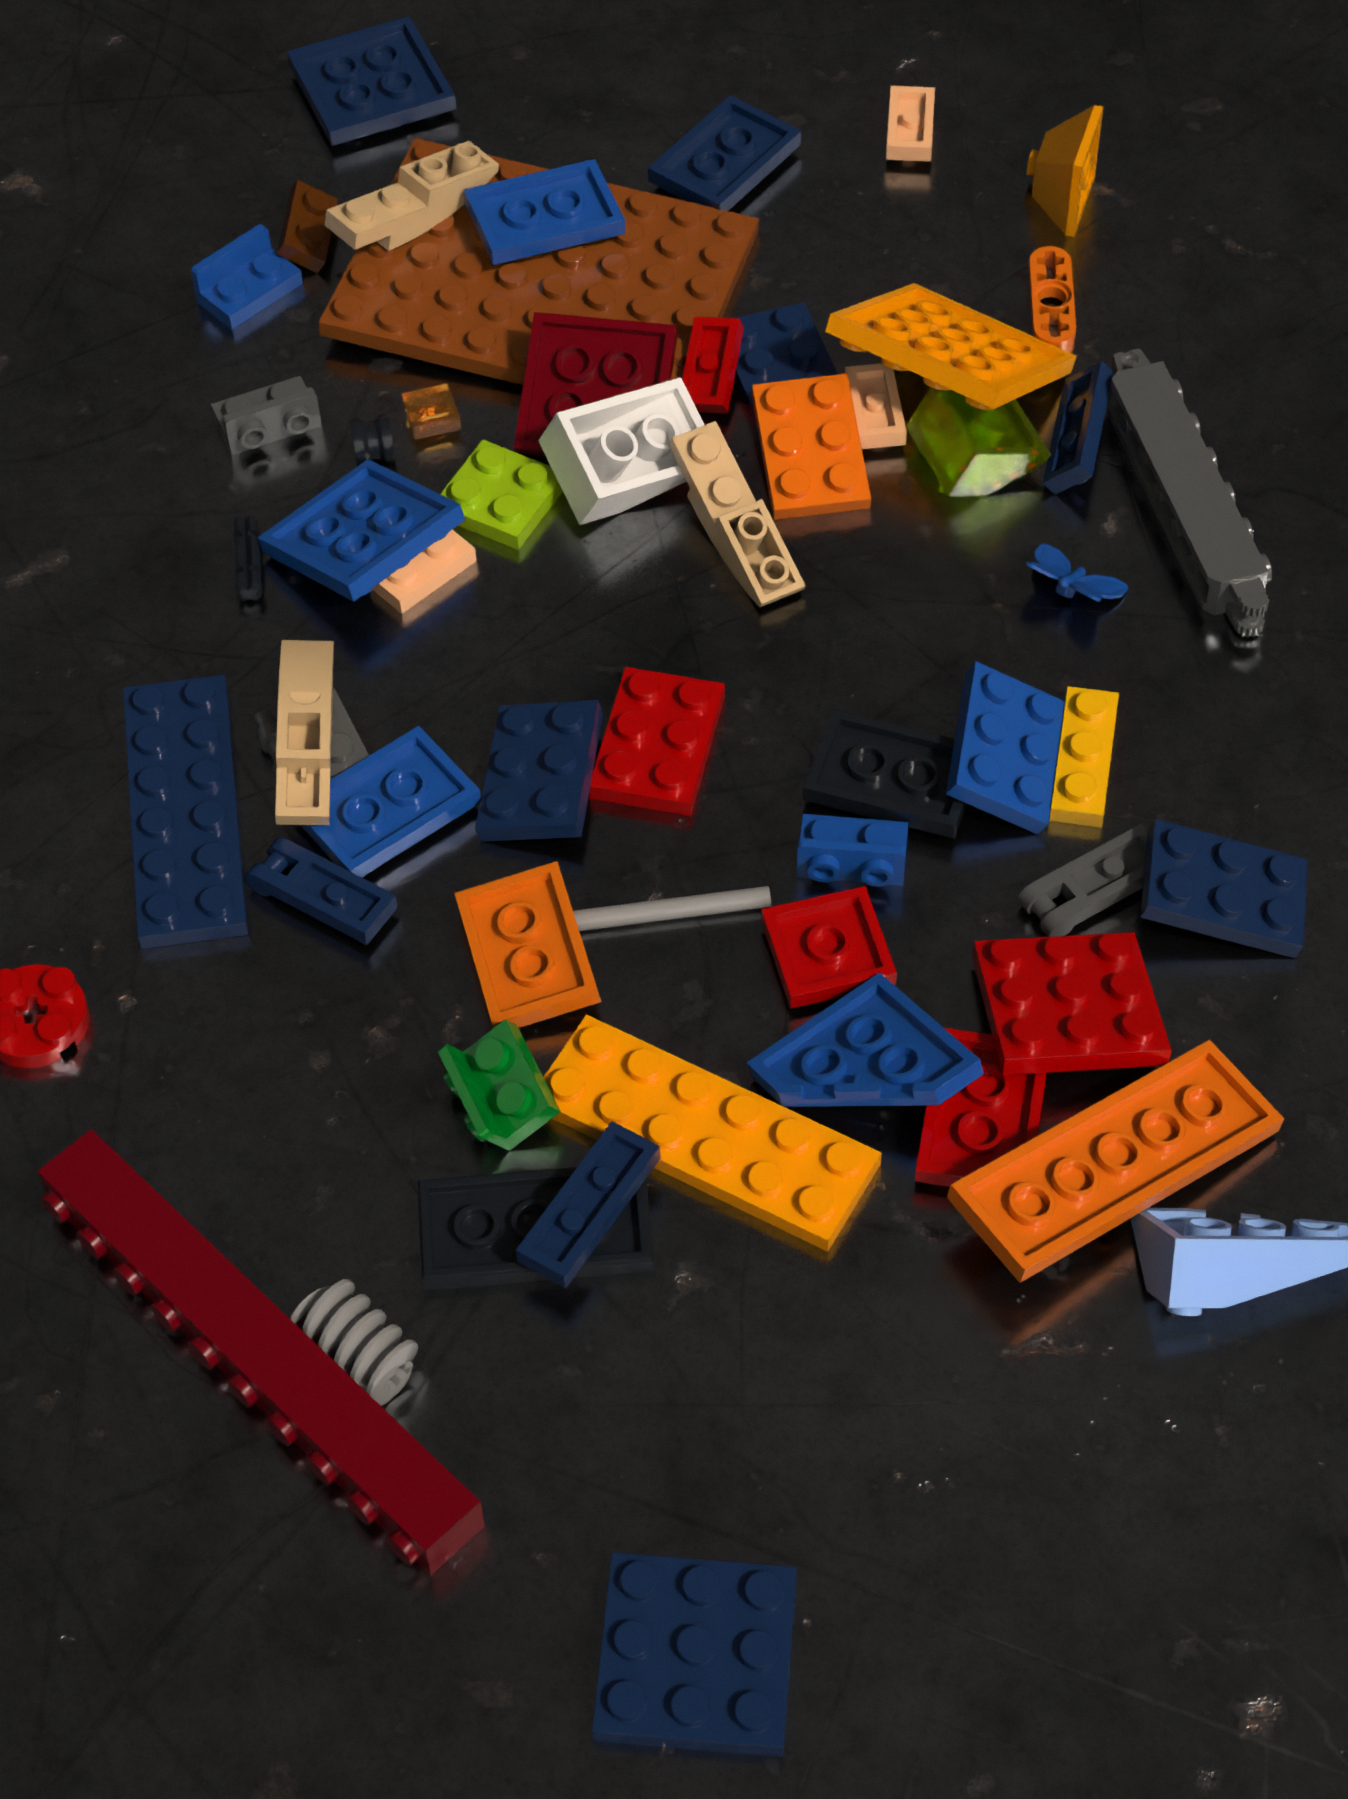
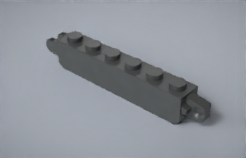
[1107,349,1272,638]

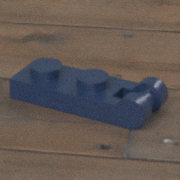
[244,837,398,945]

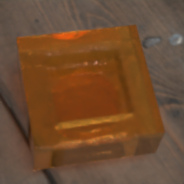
[402,383,461,440]

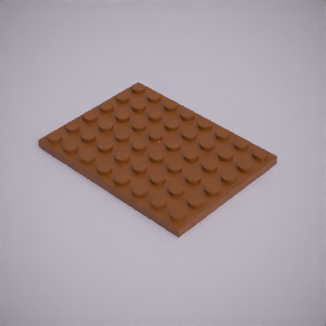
[319,138,759,385]

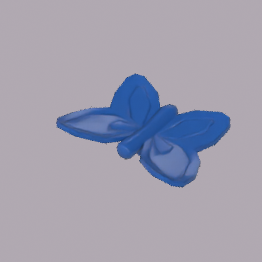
[1024,544,1128,602]

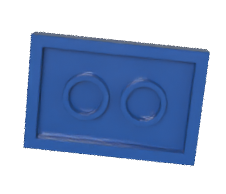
[464,159,625,265]
[946,661,1065,835]
[300,726,481,877]

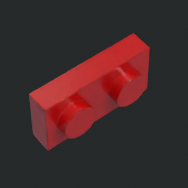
[682,317,744,414]

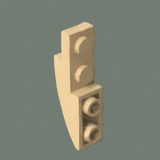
[325,141,499,251]
[669,421,806,607]
[275,640,334,825]

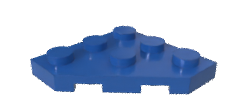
[747,972,984,1107]

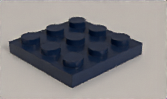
[287,16,456,146]
[592,1552,797,1757]

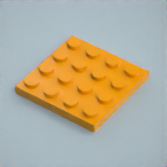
[825,283,1077,410]

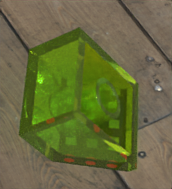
[906,387,1051,496]

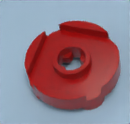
[0,964,90,1068]

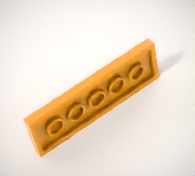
[544,1014,882,1252]

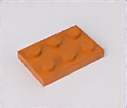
[751,373,871,520]
[454,861,601,1028]

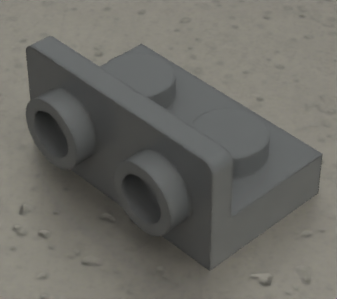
[211,375,322,455]

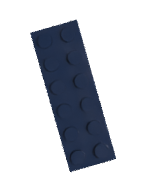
[123,674,249,949]

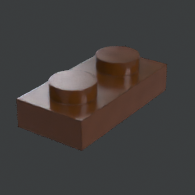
[276,179,338,274]

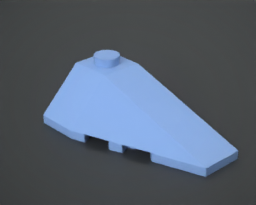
[1131,1208,1348,1316]

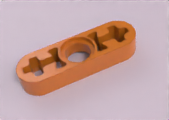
[1028,246,1076,353]

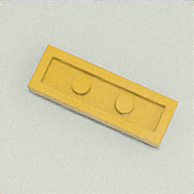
[1049,686,1119,828]

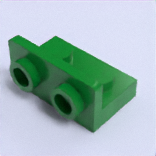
[438,1019,561,1151]

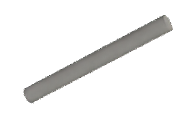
[573,886,771,931]

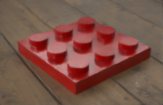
[972,932,1172,1075]

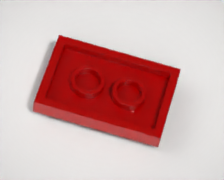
[589,667,725,816]
[915,1027,1047,1187]

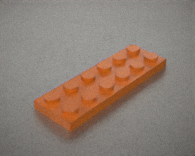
[946,1040,1284,1283]

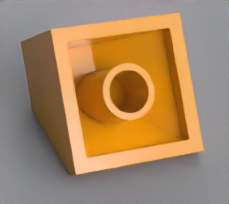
[1027,105,1103,237]

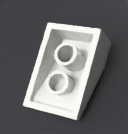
[538,377,704,525]

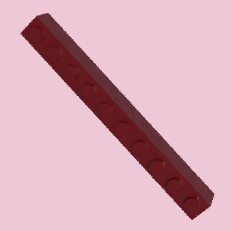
[37,1129,485,1575]

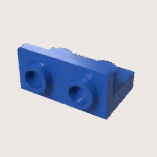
[191,224,303,330]
[797,814,909,887]

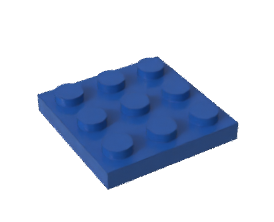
[257,459,465,602]

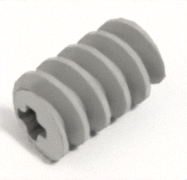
[291,1279,418,1406]

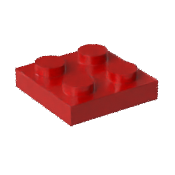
[761,886,897,1009]

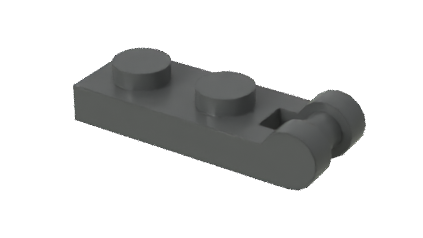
[1018,824,1148,937]

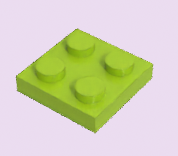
[440,440,563,550]

